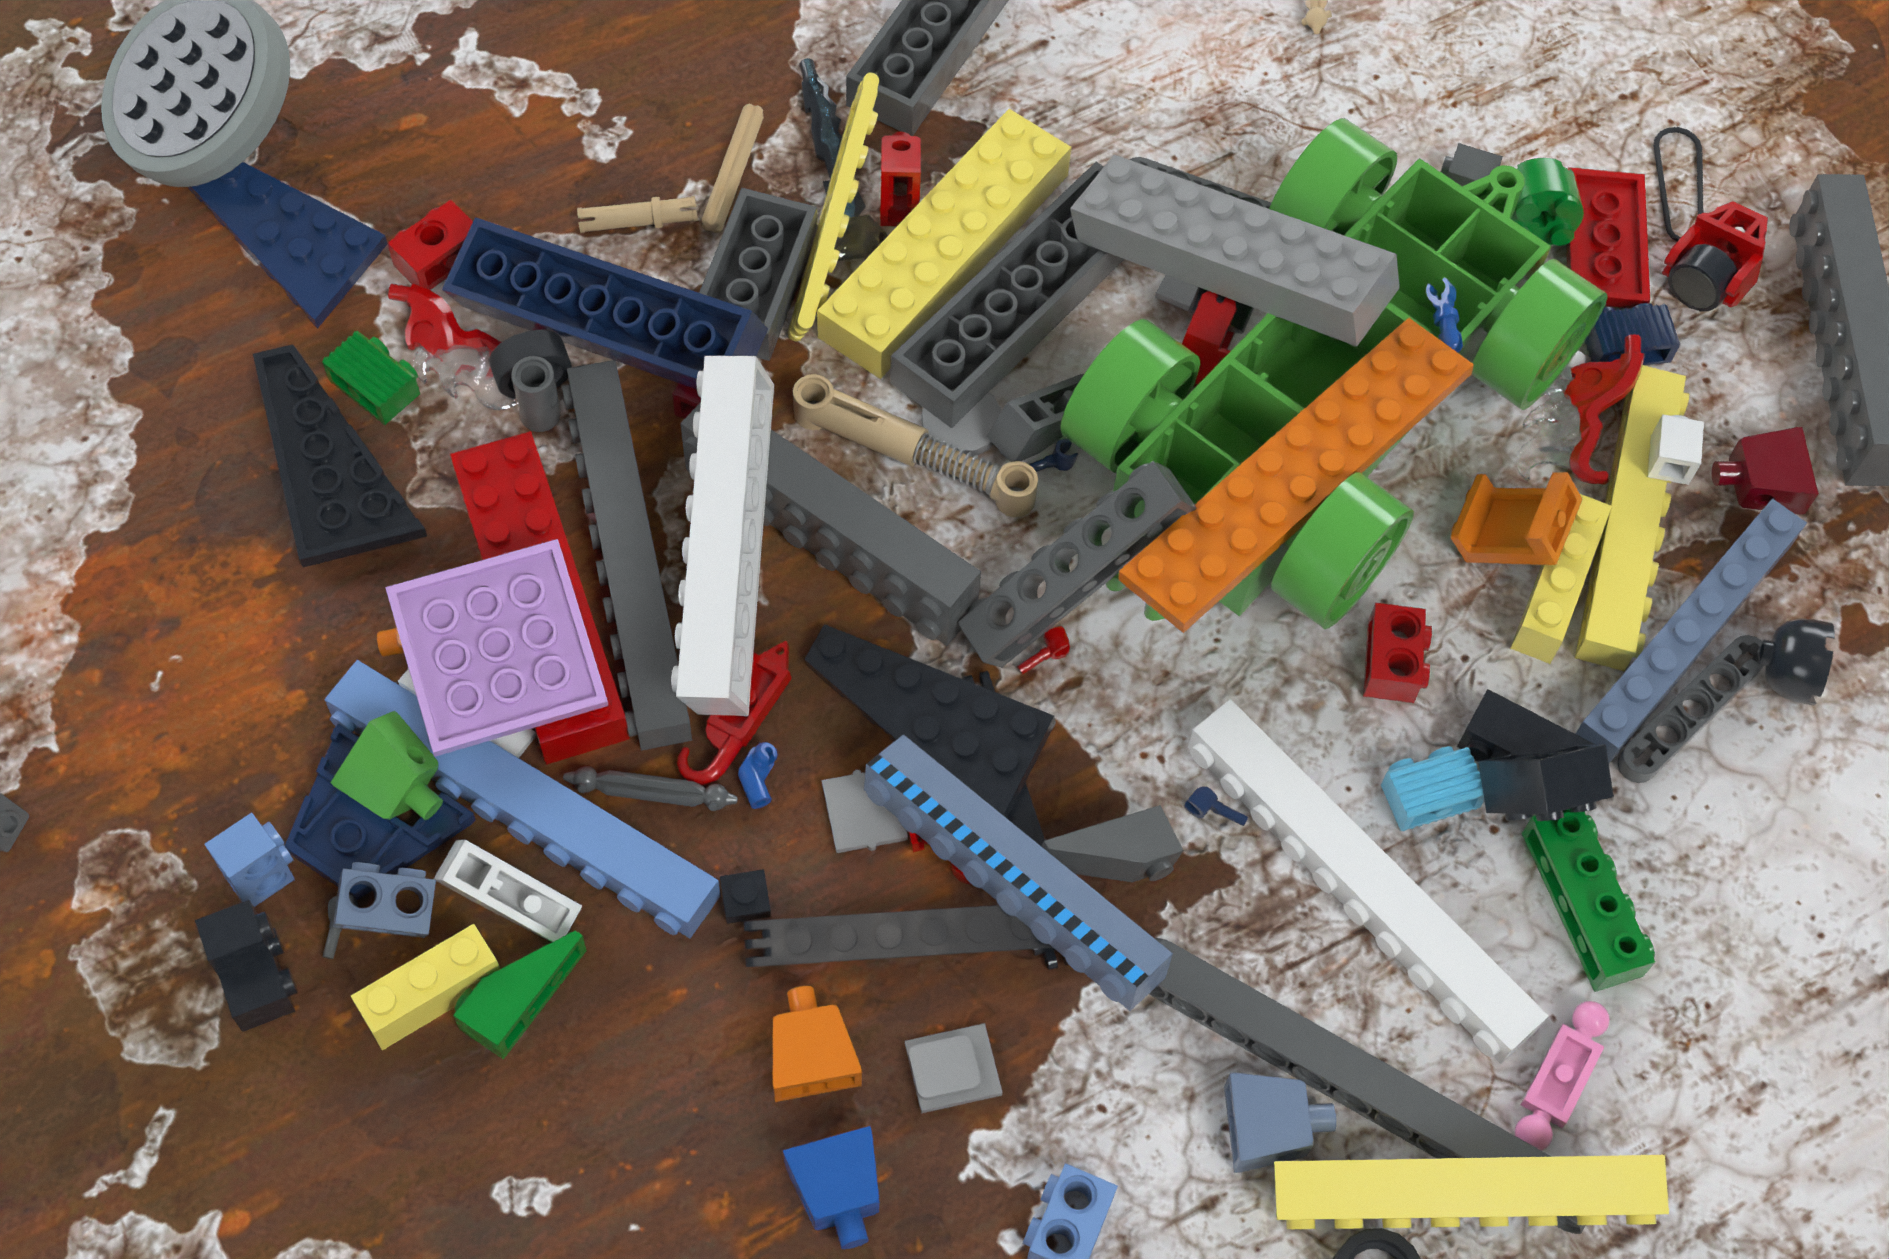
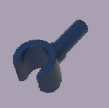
[1029,438,1079,472]
[1184,786,1248,826]

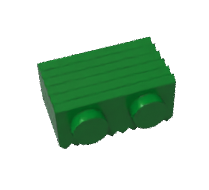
[322,331,420,425]

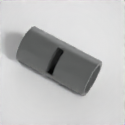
[511,356,561,432]

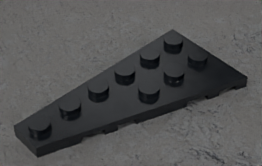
[253,344,427,568]
[805,624,1056,818]

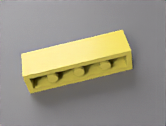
[1510,494,1612,664]

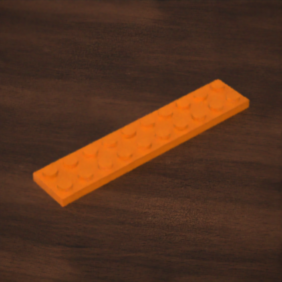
[1119,318,1474,633]

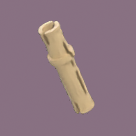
[577,196,698,233]

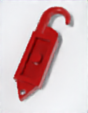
[677,641,792,785]

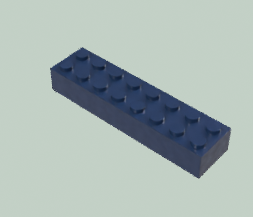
[442,217,768,389]

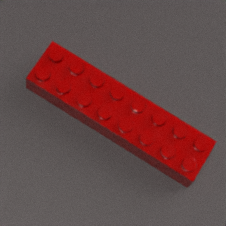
[450,431,630,765]

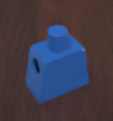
[783,1126,880,1249]

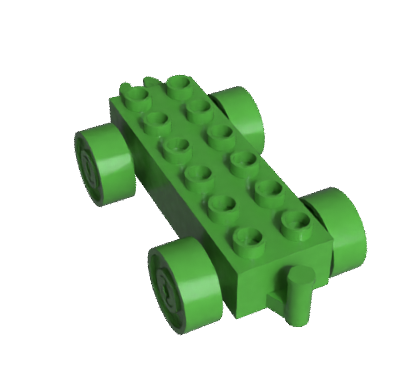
[1061,118,1608,629]

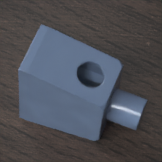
[1224,1073,1336,1173]

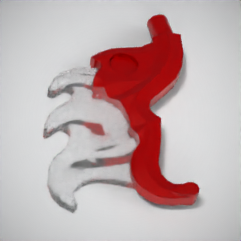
[388,283,517,411]
[1516,335,1644,485]

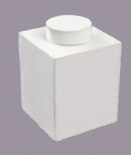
[1648,414,1704,485]

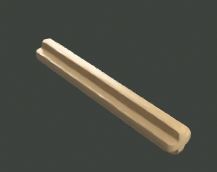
[702,103,764,233]

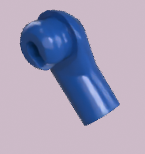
[738,742,778,809]

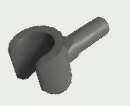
[322,895,358,959]

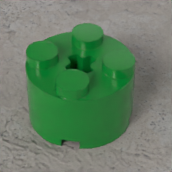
[1511,157,1584,246]

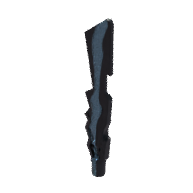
[799,58,866,235]

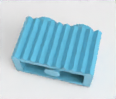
[1381,746,1484,832]

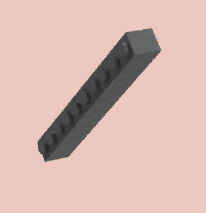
[562,360,692,751]

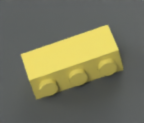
[351,924,500,1050]

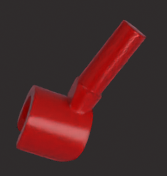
[1017,626,1070,675]

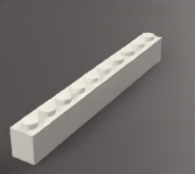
[1188,699,1549,1064]

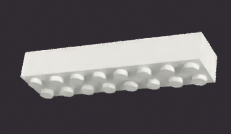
[671,356,774,716]

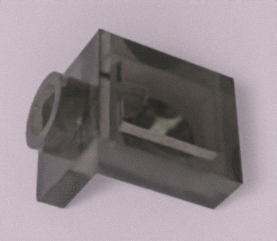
[834,215,888,262]

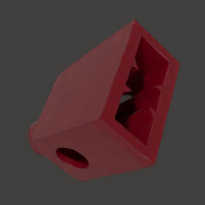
[1711,427,1819,515]

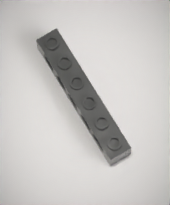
[958,461,1197,668]

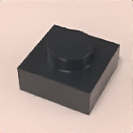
[720,869,771,924]

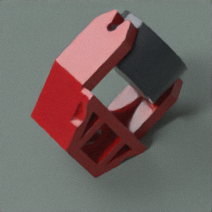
[1662,201,1768,311]
[1182,287,1254,387]

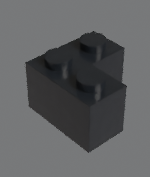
[1478,744,1614,821]
[195,900,298,1032]

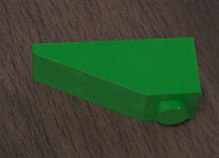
[453,930,587,1060]

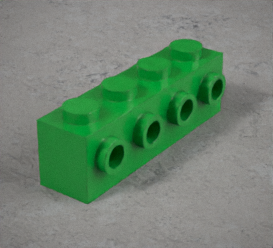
[1521,809,1656,992]

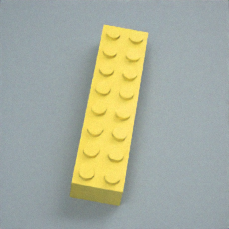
[817,109,1071,379]

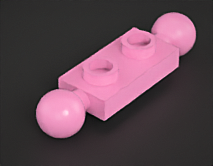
[1515,1001,1610,1151]

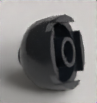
[1758,618,1835,706]

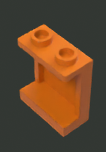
[1451,472,1582,565]

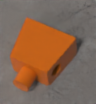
[773,986,862,1102]

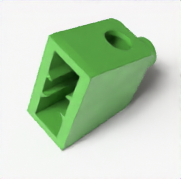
[330,710,443,820]

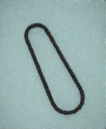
[1653,127,1704,242]

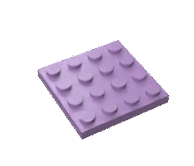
[385,539,608,757]

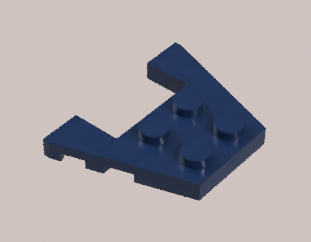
[285,724,476,900]

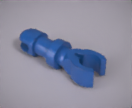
[1426,277,1463,353]

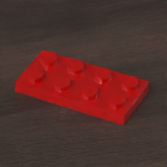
[1566,167,1650,309]

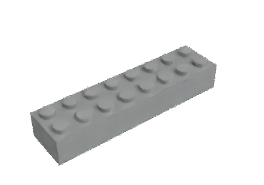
[1070,154,1399,346]

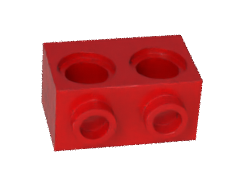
[1363,602,1432,703]

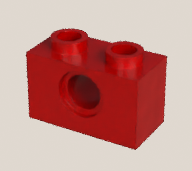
[387,199,473,290]

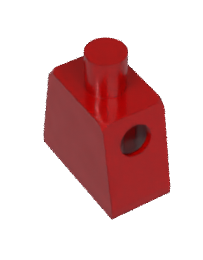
[880,132,921,227]

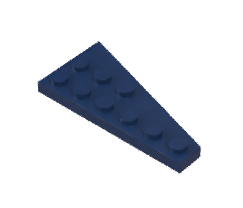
[187,162,388,329]

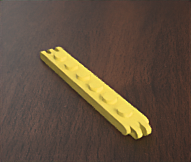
[788,73,879,341]

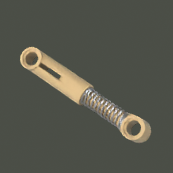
[793,374,1038,518]

